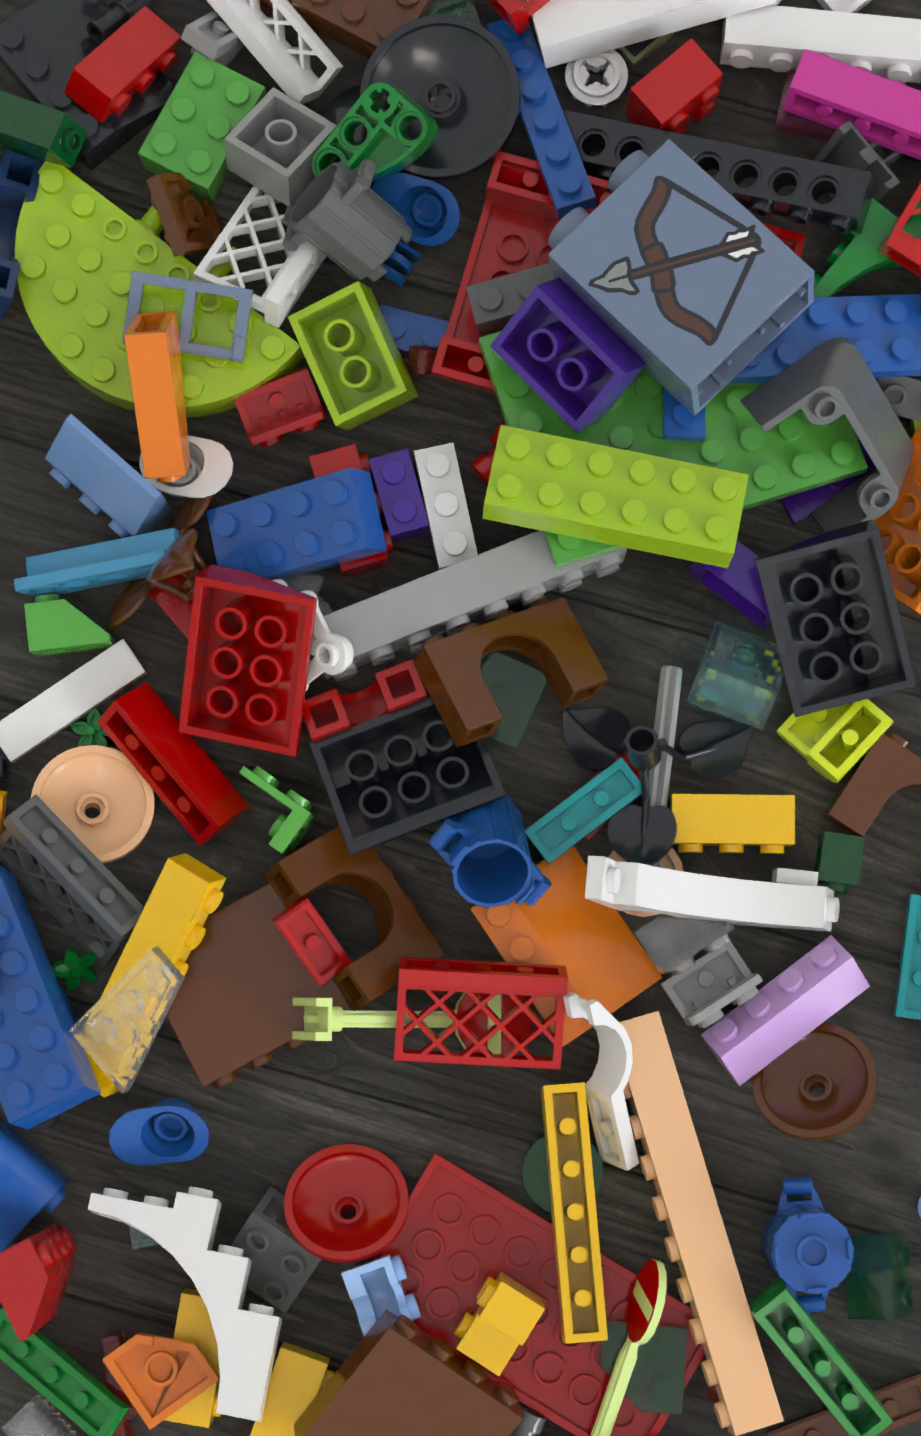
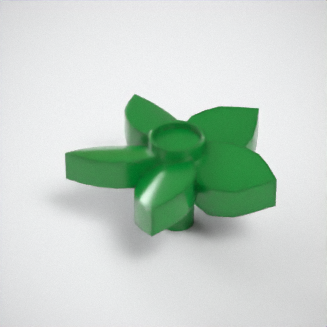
[70,708,109,747]
[52,947,98,991]

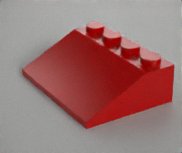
[178,565,317,757]

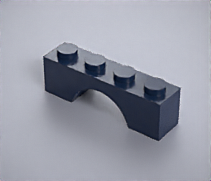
[0,149,43,320]

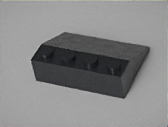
[0,0,175,171]
[755,520,916,717]
[309,697,506,856]

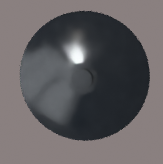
[360,15,521,180]

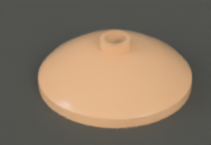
[31,745,154,864]

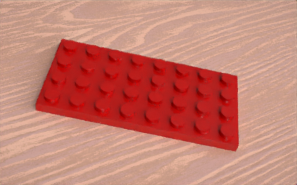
[371,1152,705,1436]

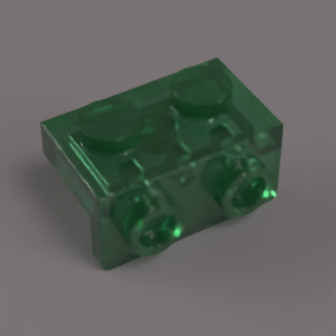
[846,1231,914,1320]

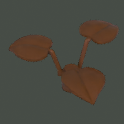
[108,495,213,635]

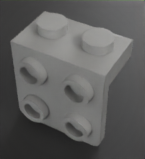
[660,939,763,1029]

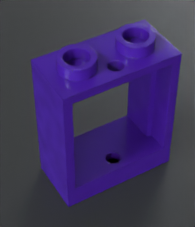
[688,540,771,631]

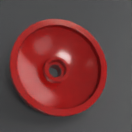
[284,1144,409,1263]

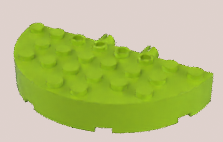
[15,161,304,418]

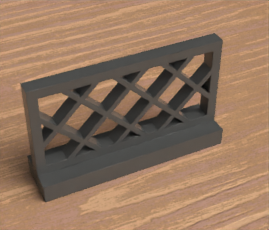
[0,795,144,968]

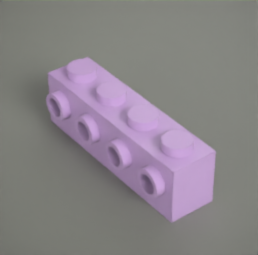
[701,935,870,1086]

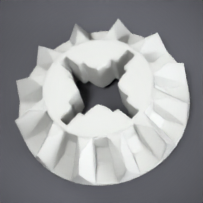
[565,49,628,107]

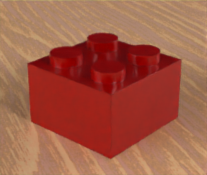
[626,38,723,134]

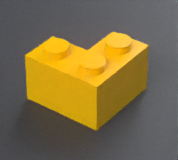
[454,1272,545,1376]

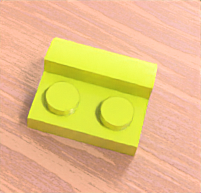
[777,699,893,783]

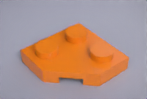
[102,1332,220,1430]

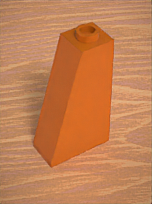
[124,310,191,482]

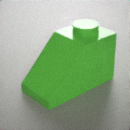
[24,594,115,657]

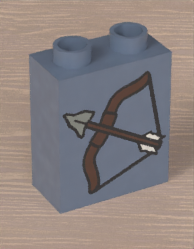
[548,139,814,416]

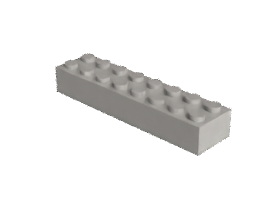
[313,530,628,682]

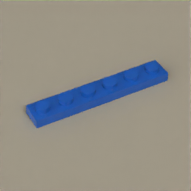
[487,19,597,218]

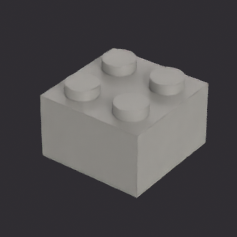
[224,87,338,206]

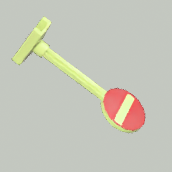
[292,992,532,1054]
[590,1258,667,1436]

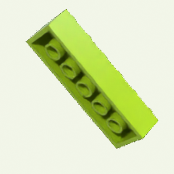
[482,425,749,568]

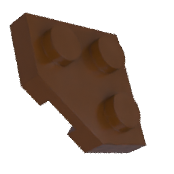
[146,173,223,257]

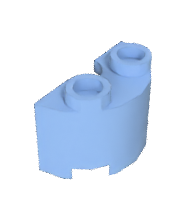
[341,1254,421,1336]

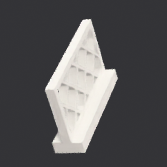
[193,186,326,328]

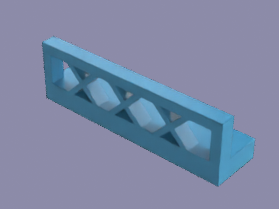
[14,528,180,599]

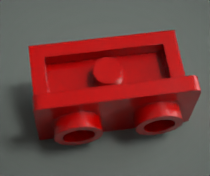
[234,366,326,447]

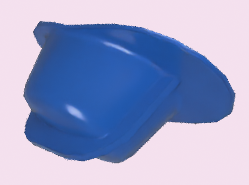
[372,172,460,246]
[109,1097,209,1166]

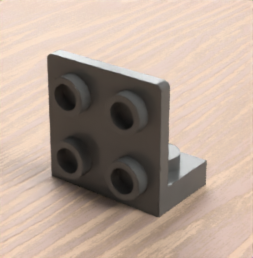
[231,1187,321,1312]

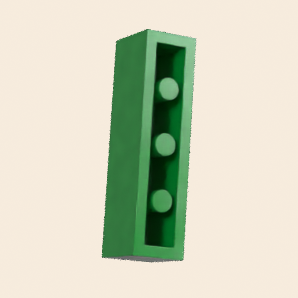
[748,1278,893,1436]

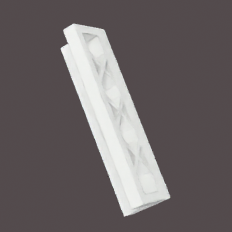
[207,0,343,104]

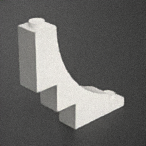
[585,856,840,932]

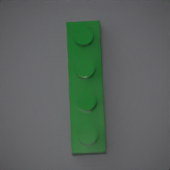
[0,1307,130,1436]

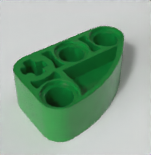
[312,82,438,182]

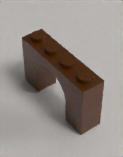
[413,597,608,747]
[823,732,921,837]
[264,825,444,1011]

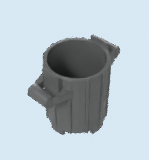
[282,159,413,282]

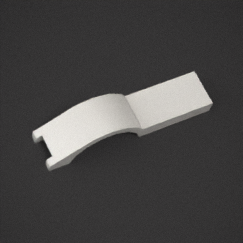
[563,992,639,1171]

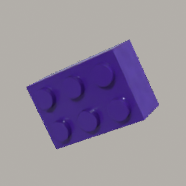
[490,277,646,433]

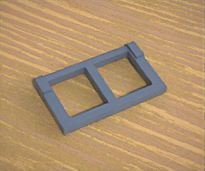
[122,271,254,363]

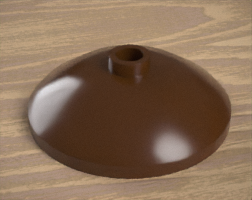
[752,1023,877,1141]

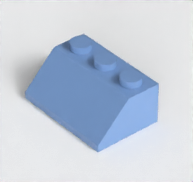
[45,414,171,538]

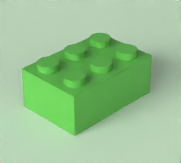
[138,51,267,204]

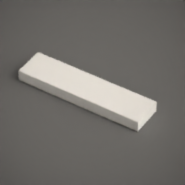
[0,639,147,763]

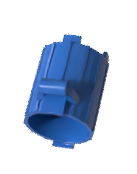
[428,795,552,908]
[761,1177,854,1312]

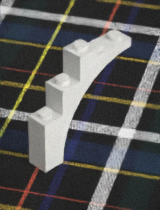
[88,1187,282,1422]

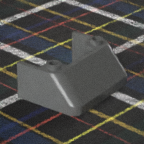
[740,337,914,533]

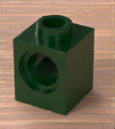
[814,831,865,894]

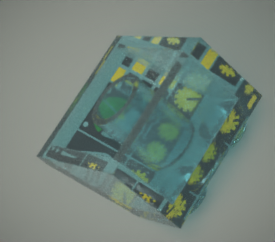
[686,620,784,730]

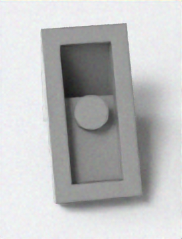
[181,10,244,67]

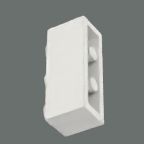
[414,443,478,570]

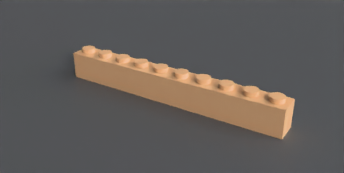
[619,1011,784,1436]

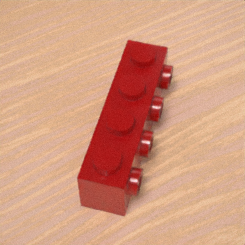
[97,682,249,846]

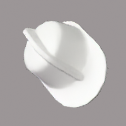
[139,435,233,498]

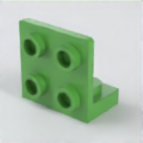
[239,765,316,857]

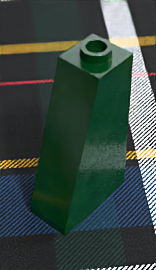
[0,90,88,168]

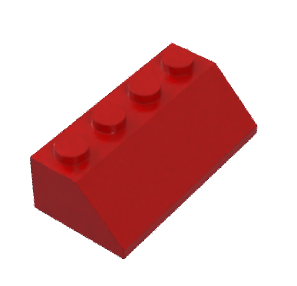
[0,1222,77,1342]

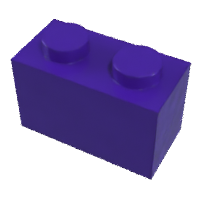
[369,448,430,544]

